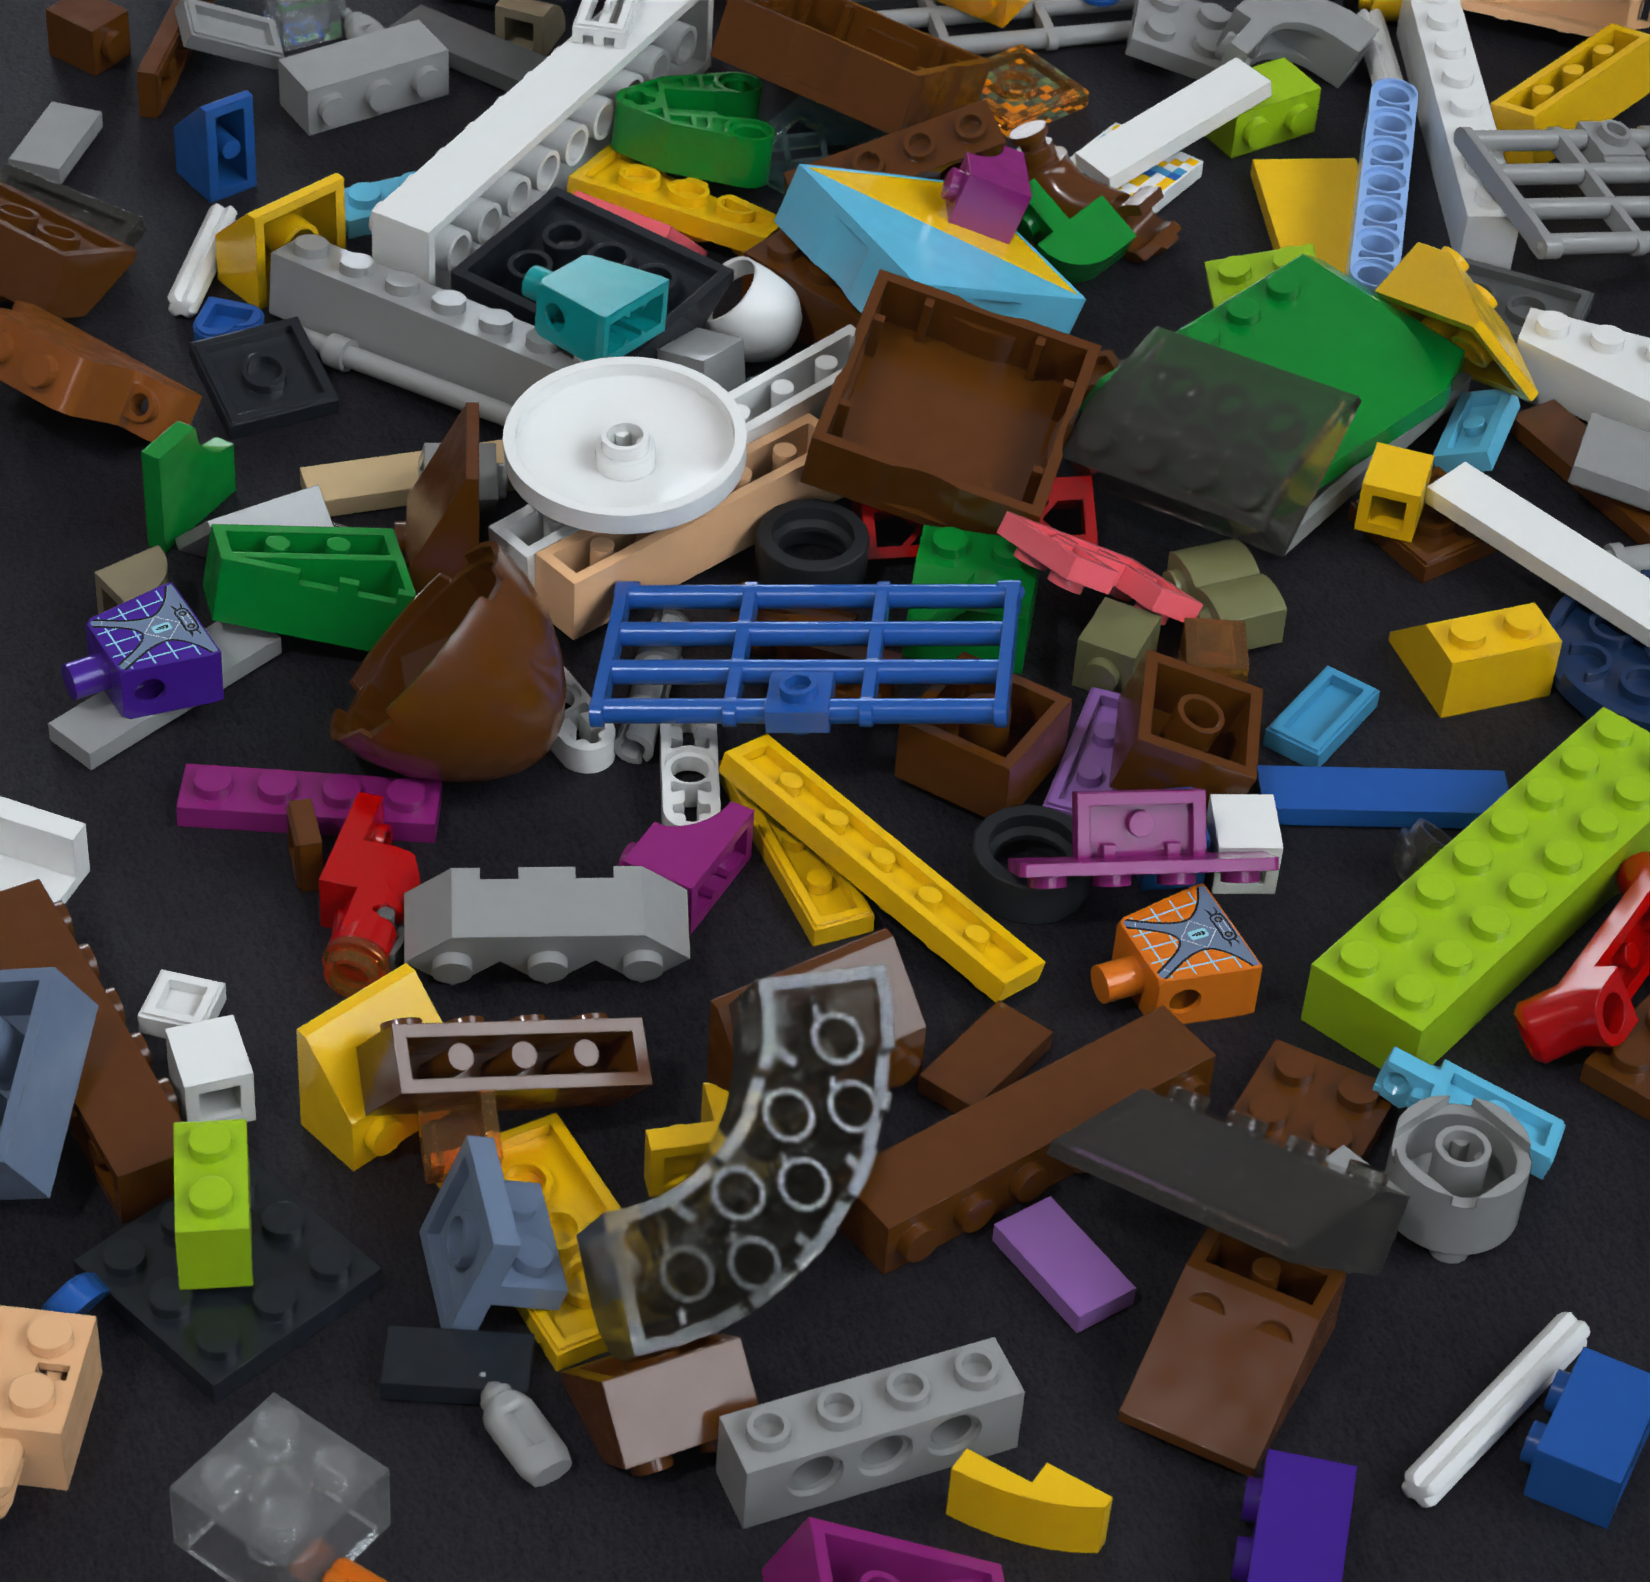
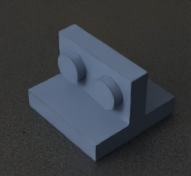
[419,1135,568,1331]

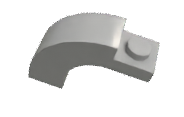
[1214,0,1379,89]

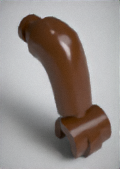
[1009,120,1183,263]

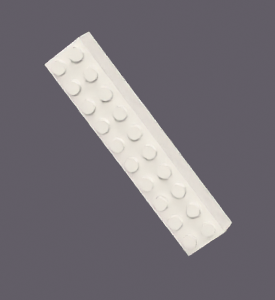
[369,0,714,290]

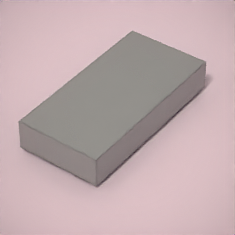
[175,0,285,70]
[9,101,103,185]

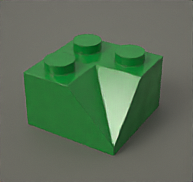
[902,525,1040,674]

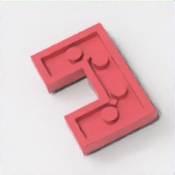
[997,511,1203,626]

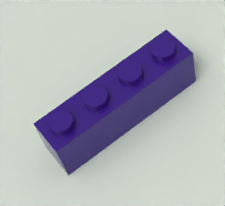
[1230,1449,1357,1582]

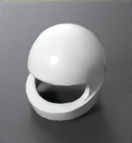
[704,256,802,363]

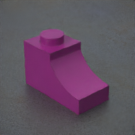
[941,146,1032,244]
[618,801,754,935]

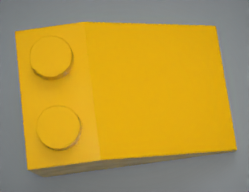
[1375,242,1539,402]

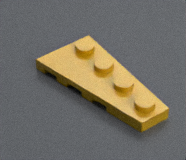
[567,144,782,256]

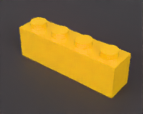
[1491,23,1650,164]

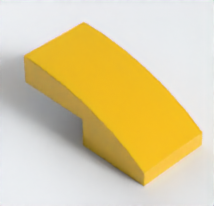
[946,1449,1113,1553]

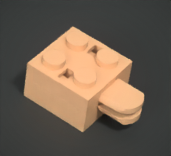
[0,1305,102,1519]

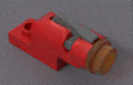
[319,791,421,997]

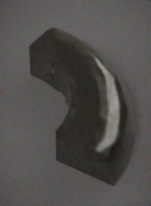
[576,964,895,1361]

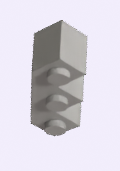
[404,866,690,986]

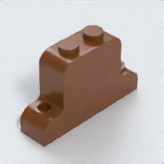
[0,300,202,442]

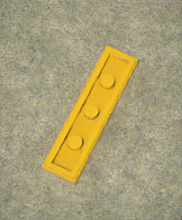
[719,760,875,947]

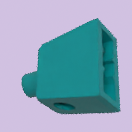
[522,255,670,361]

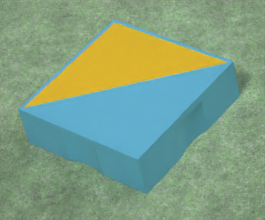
[774,164,1086,334]

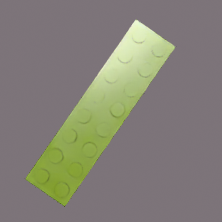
[1301,707,1650,1069]

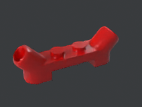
[1513,851,1650,1064]

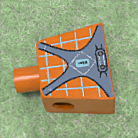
[1091,883,1263,1024]

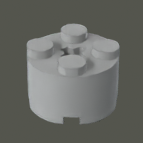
[1384,1095,1532,1264]

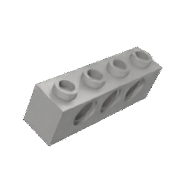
[716,1337,1025,1529]

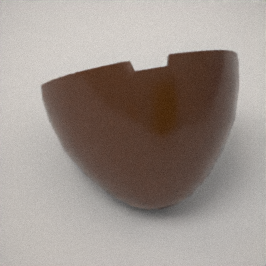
[329,541,567,783]

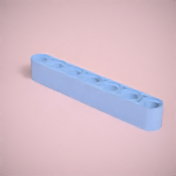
[1345,78,1418,294]

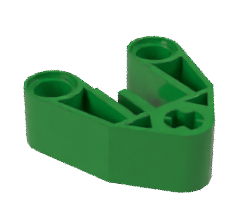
[610,72,775,188]

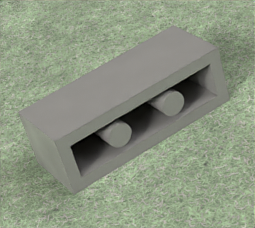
[278,19,449,136]

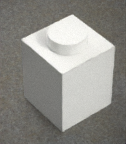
[1206,794,1283,894]
[165,1015,256,1122]

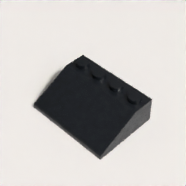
[450,186,734,359]

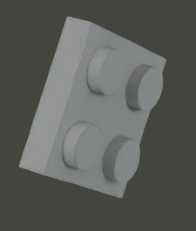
[1125,0,1232,80]

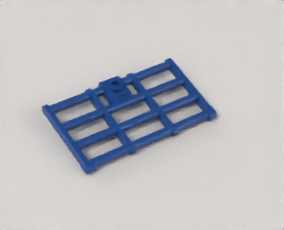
[589,580,1025,735]

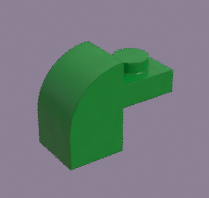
[1016,178,1137,284]

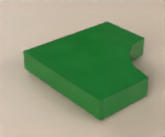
[141,421,236,553]

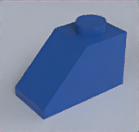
[174,90,257,203]

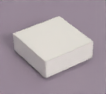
[137,969,226,1038]

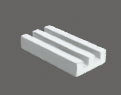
[572,0,642,49]

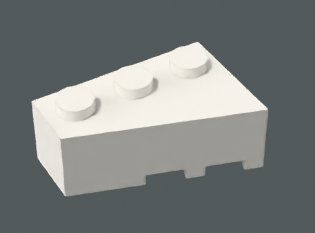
[1517,308,1650,432]

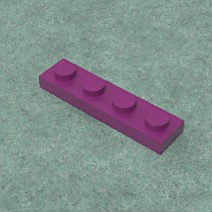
[176,764,442,843]

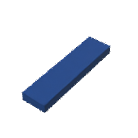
[1254,765,1509,829]

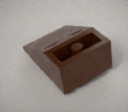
[1118,1217,1347,1477]

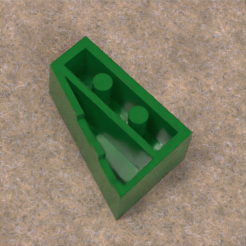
[203,524,416,652]

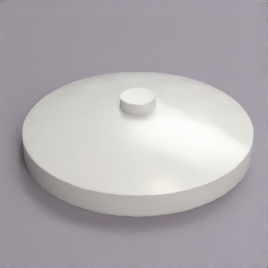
[503,357,747,534]

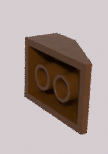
[394,402,480,595]

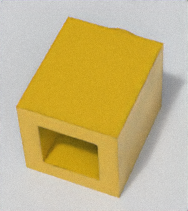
[1354,442,1434,543]

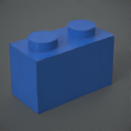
[1519,1347,1650,1529]

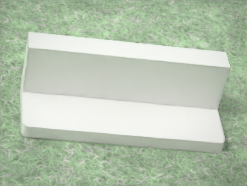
[0,796,90,904]

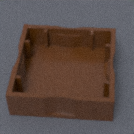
[710,0,993,134]
[800,269,1102,536]

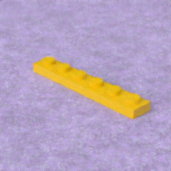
[718,734,1046,1002]

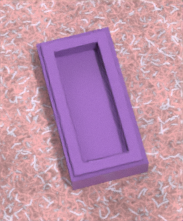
[992,1196,1136,1333]

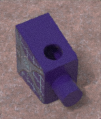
[61,582,224,719]

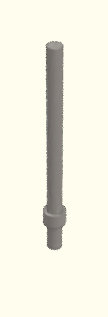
[303,327,513,427]

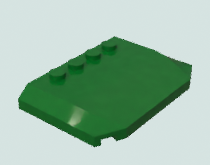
[1078,254,1465,525]

